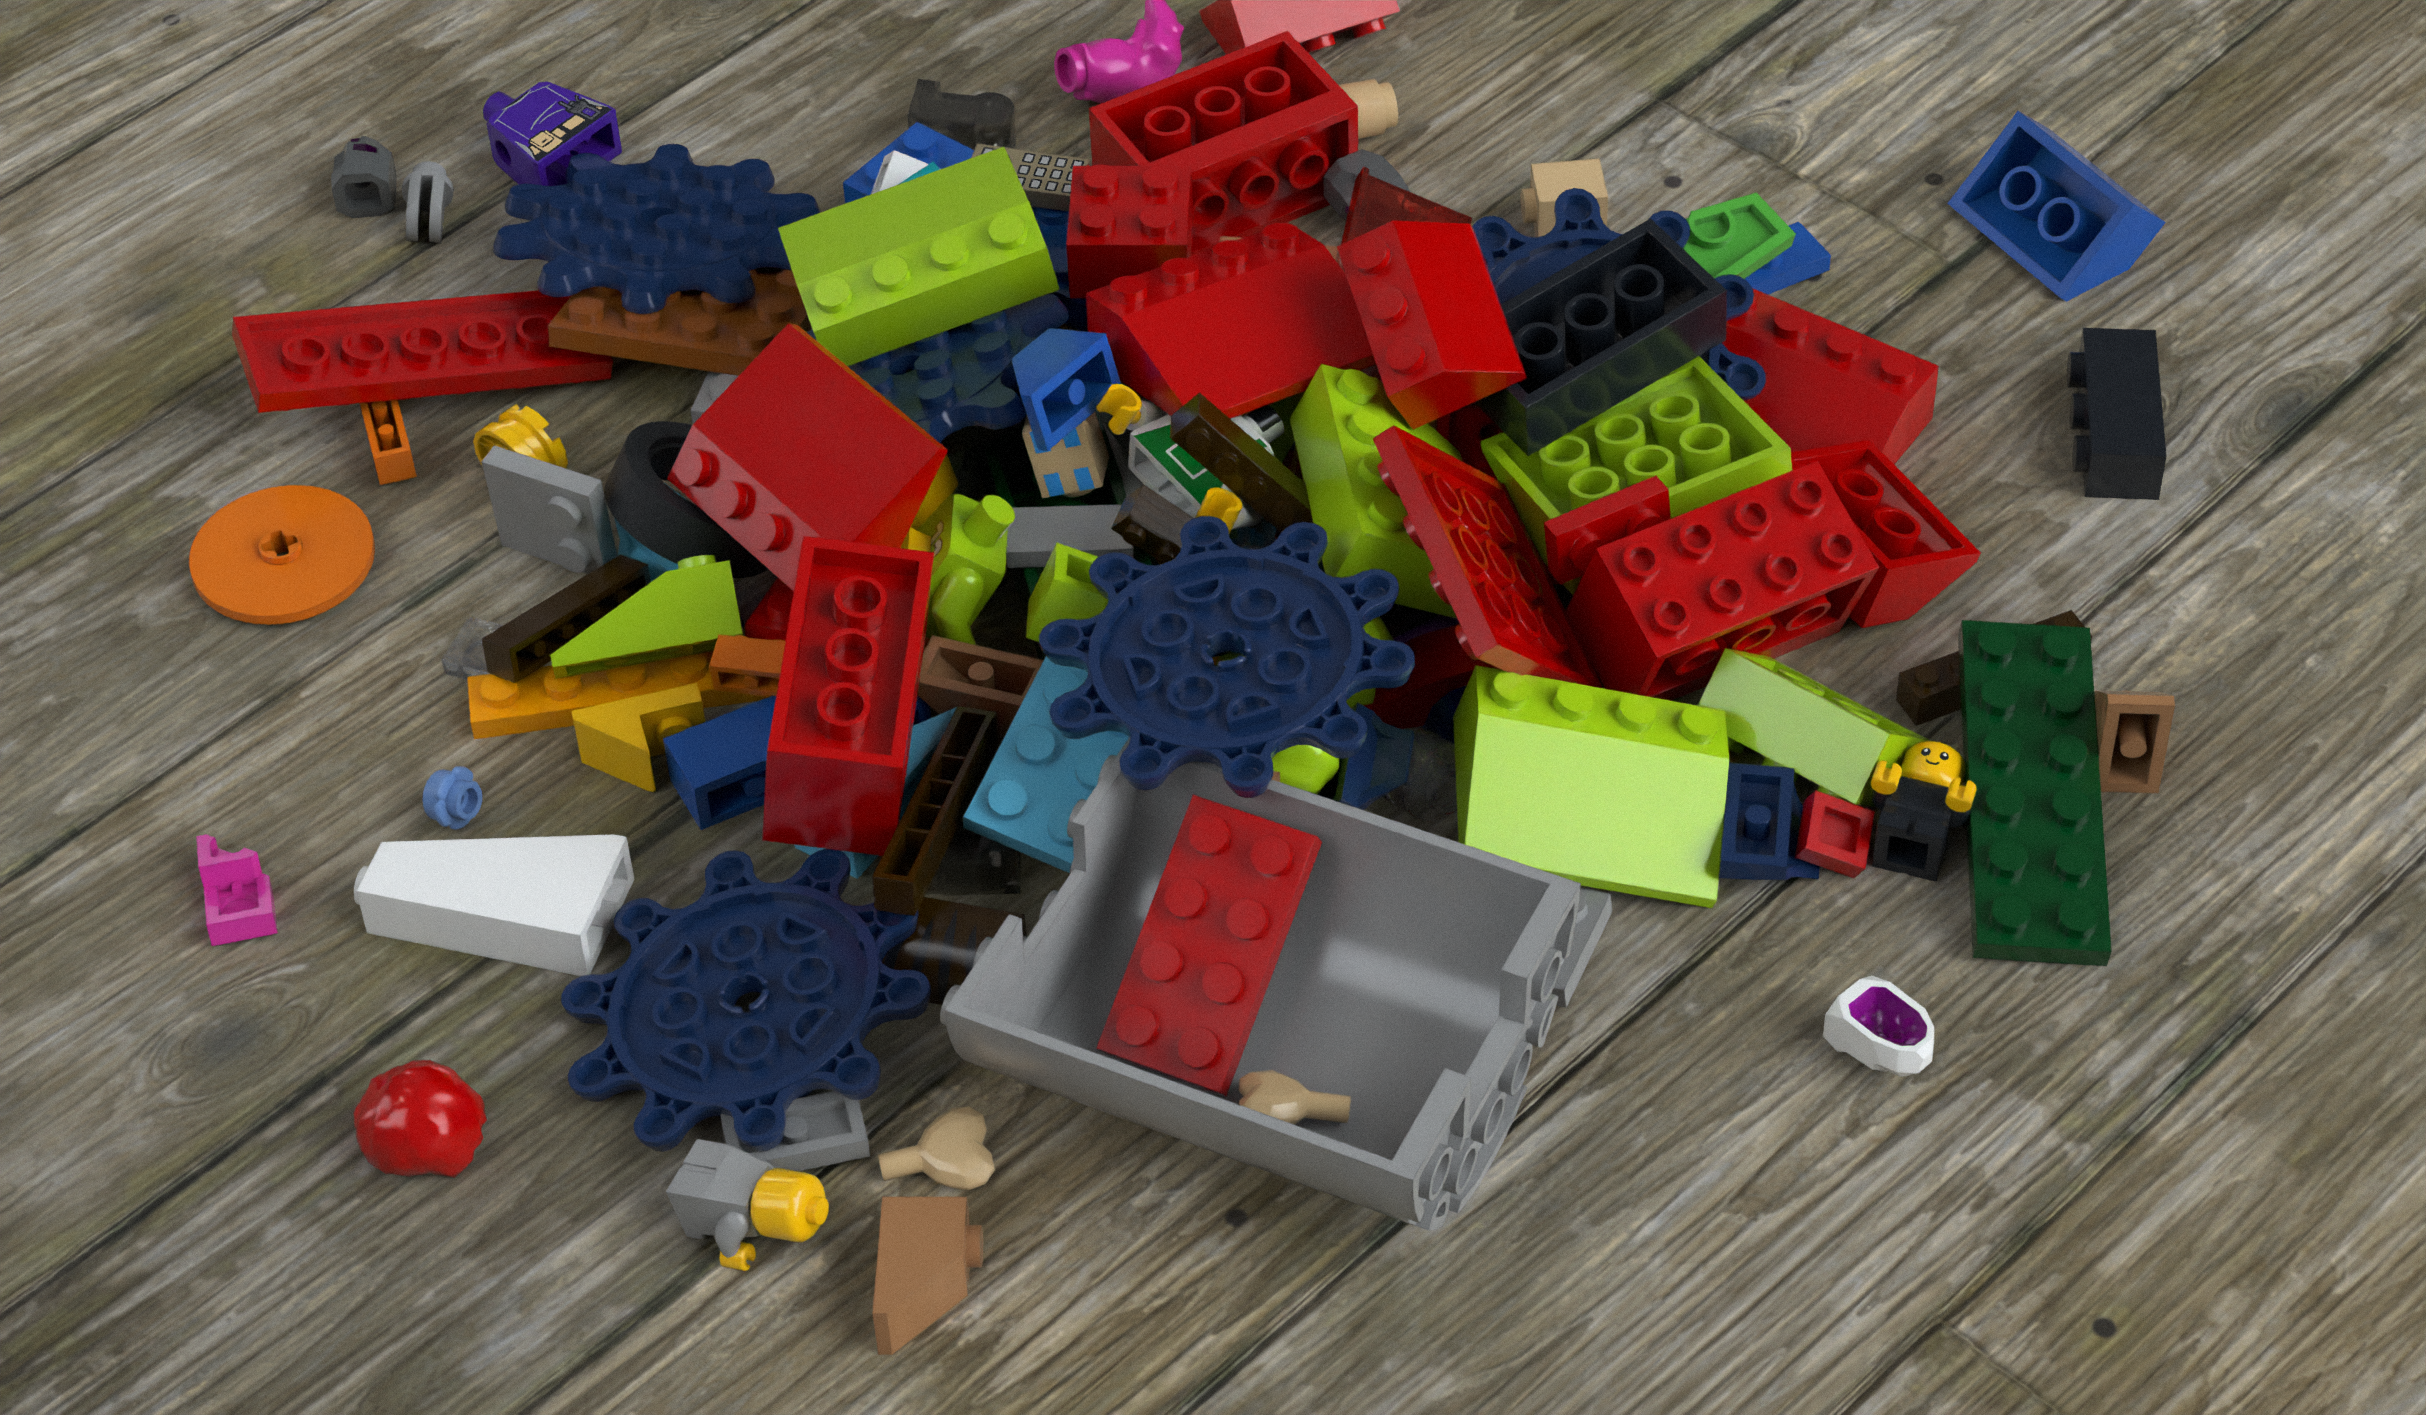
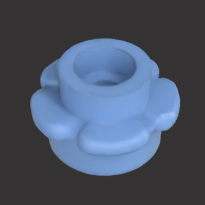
[423,766,482,830]

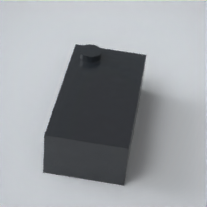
[1475,218,1727,456]

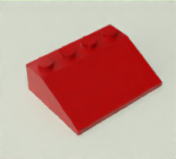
[1086,222,1376,419]
[1722,288,1939,465]
[667,323,948,591]

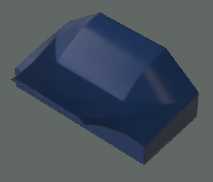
[1318,702,1415,810]
[1719,763,1820,880]

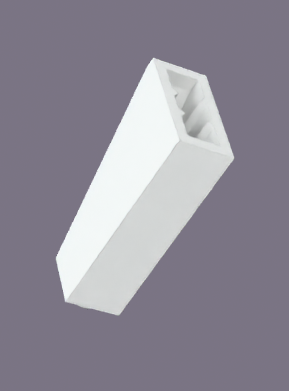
[354,834,634,976]

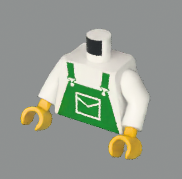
[1096,384,1284,534]

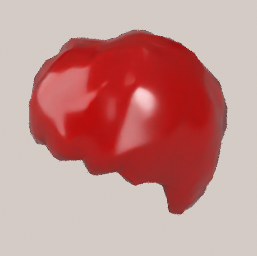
[354,1060,487,1178]

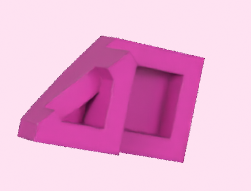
[196,834,278,946]

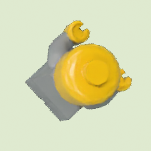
[666,1139,829,1271]

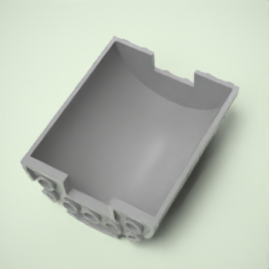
[940,737,1581,1231]

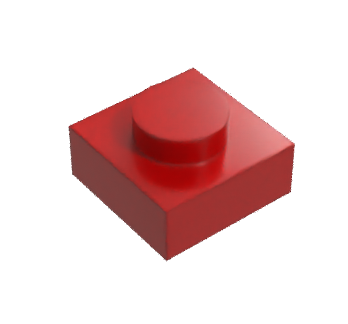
[1795,790,1875,878]

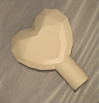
[1239,1070,1351,1125]
[878,1106,995,1190]

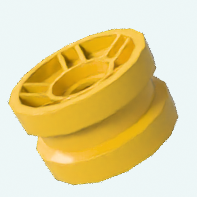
[473,404,568,469]

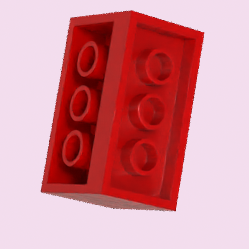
[1089,31,1358,256]
[1566,461,1879,701]
[762,535,934,856]

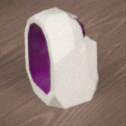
[1823,976,1934,1077]

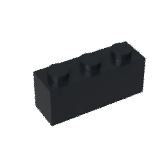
[2067,328,2167,500]

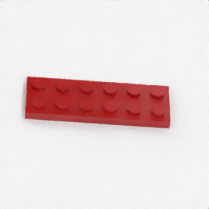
[232,290,613,413]

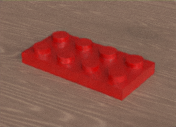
[1096,794,1322,1097]

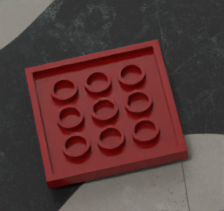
[1373,425,1603,688]

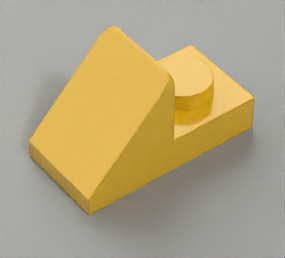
[571,683,705,792]

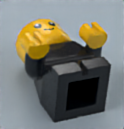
[1871,741,1977,882]

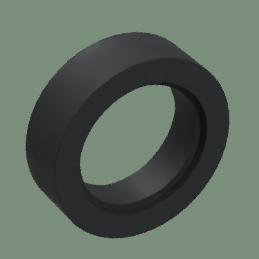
[604,421,768,578]

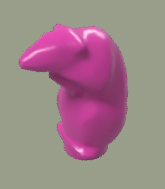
[1054,0,1184,103]

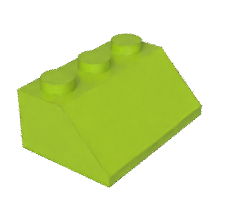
[1697,648,1931,807]

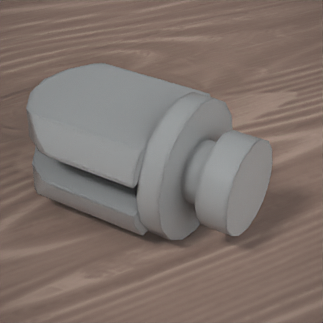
[402,161,454,244]

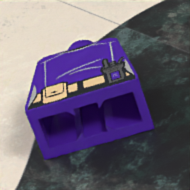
[483,81,622,186]

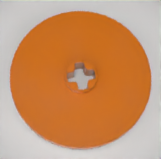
[189,485,375,625]

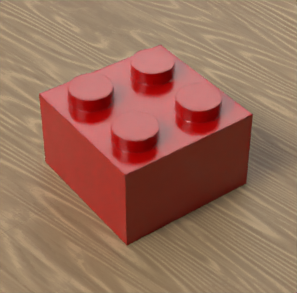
[1066,164,1193,298]

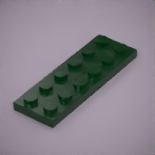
[1958,620,2112,966]

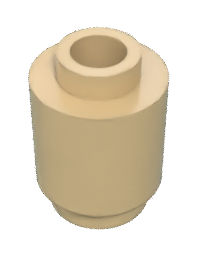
[1339,79,1398,139]

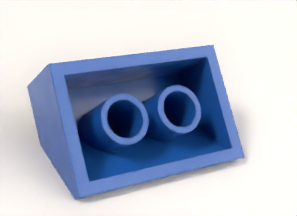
[1947,111,2166,302]

